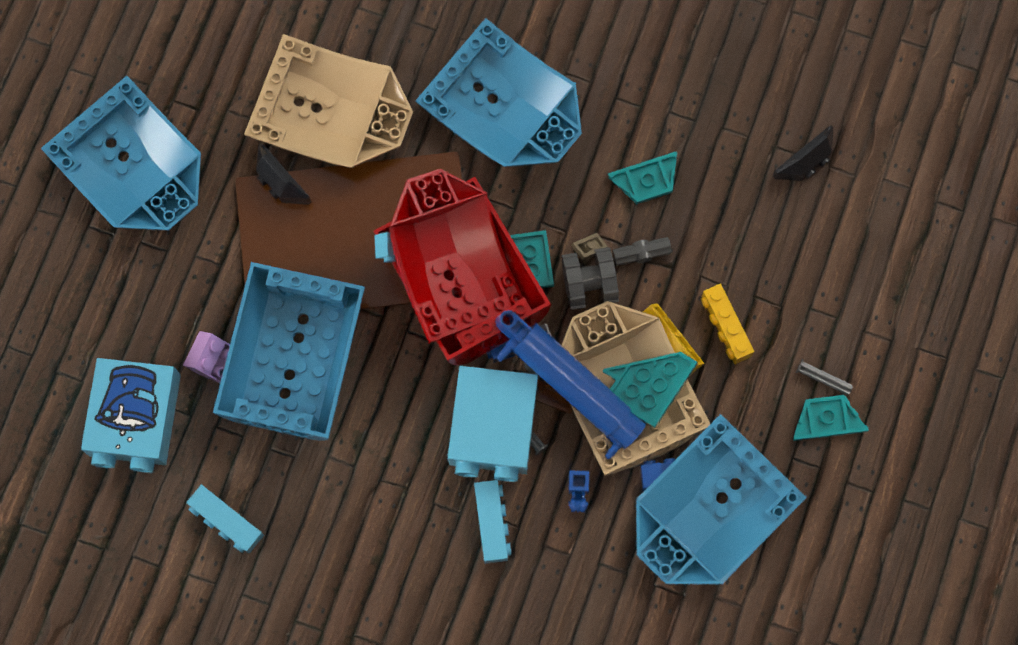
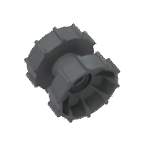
[561,247,619,310]

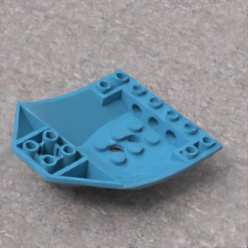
[415,18,582,167]
[41,76,201,231]
[636,414,807,584]

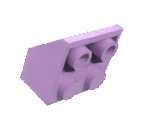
[183,331,230,383]

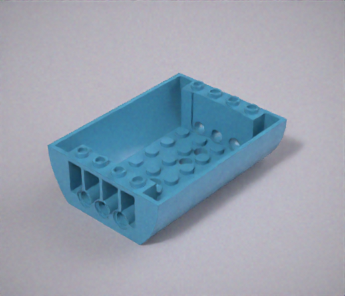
[213,262,365,441]

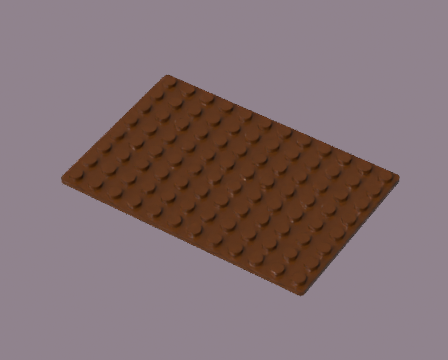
[235,152,462,317]

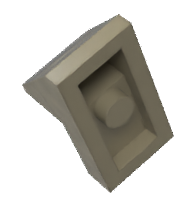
[571,233,608,265]

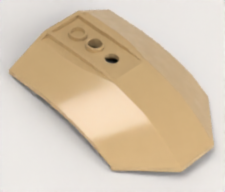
[244,34,413,168]
[562,301,710,476]

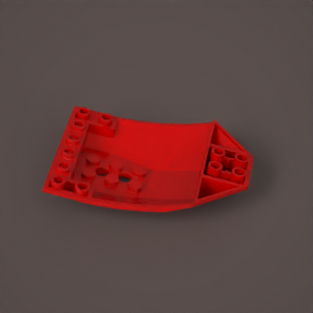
[389,169,523,343]

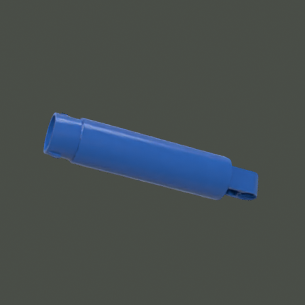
[495,310,646,460]

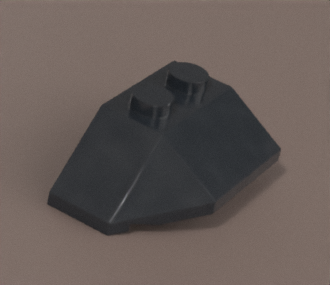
[772,125,833,181]
[256,142,311,205]

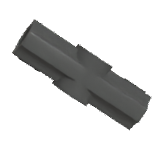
[612,237,672,266]

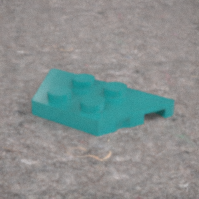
[608,151,677,204]
[793,395,869,441]

